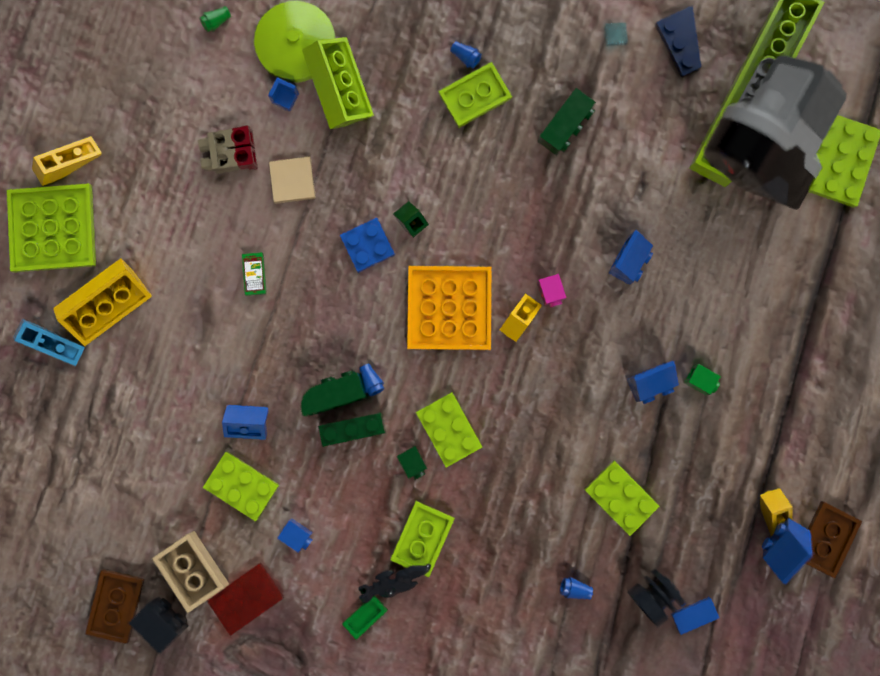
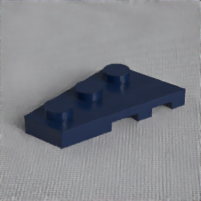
[655,5,702,78]

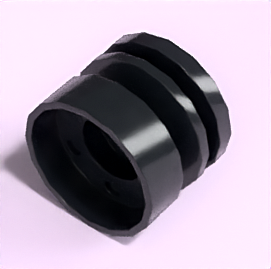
[627,568,686,628]

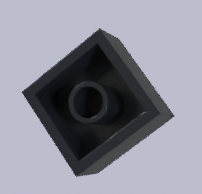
[128,597,189,654]

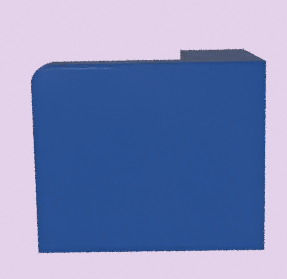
[268,77,299,111]

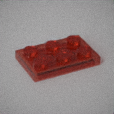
[207,562,284,636]

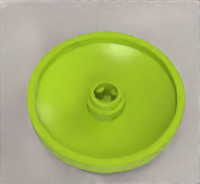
[254,1,336,82]

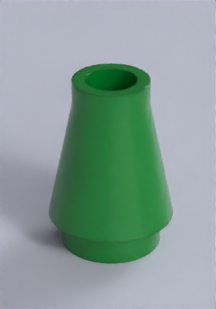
[199,6,232,32]

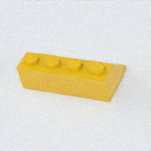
[53,258,152,346]

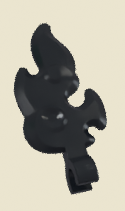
[358,564,431,603]

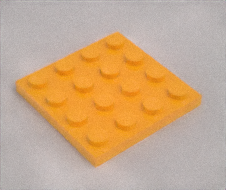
[407,266,492,350]

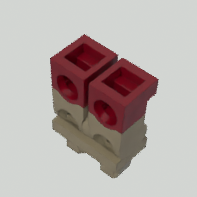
[198,125,258,174]

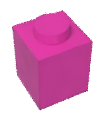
[537,274,567,308]

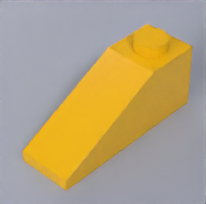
[32,137,102,186]

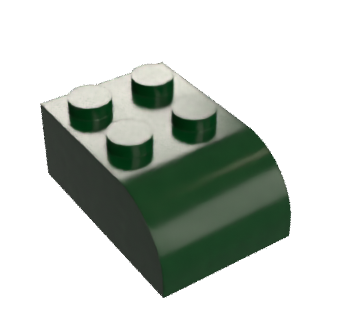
[301,370,368,417]

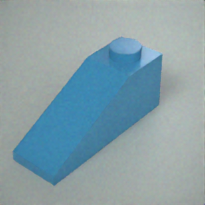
[13,319,85,366]

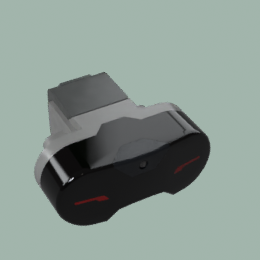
[704,56,847,210]

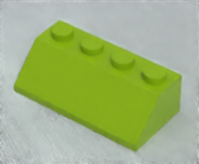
[302,37,374,129]

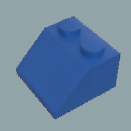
[608,230,653,285]
[626,361,679,404]
[762,518,813,585]

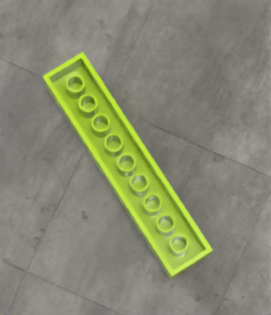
[689,0,825,187]

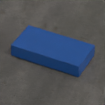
[671,597,719,635]

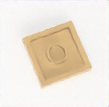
[269,157,316,204]

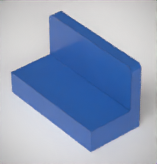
[222,405,269,440]

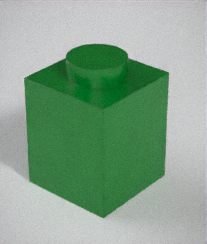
[684,364,721,395]

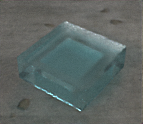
[605,23,628,46]

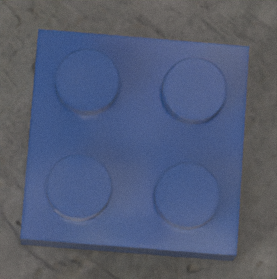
[340,217,395,273]

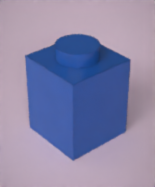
[277,518,313,553]

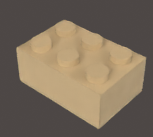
[152,531,229,613]

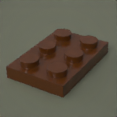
[805,501,862,579]
[85,570,145,644]

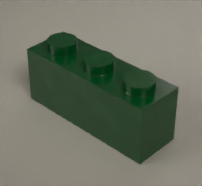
[538,88,596,156]
[318,412,386,447]

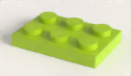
[438,62,512,128]
[416,392,483,468]
[203,451,280,522]
[584,460,660,536]
[390,501,455,577]

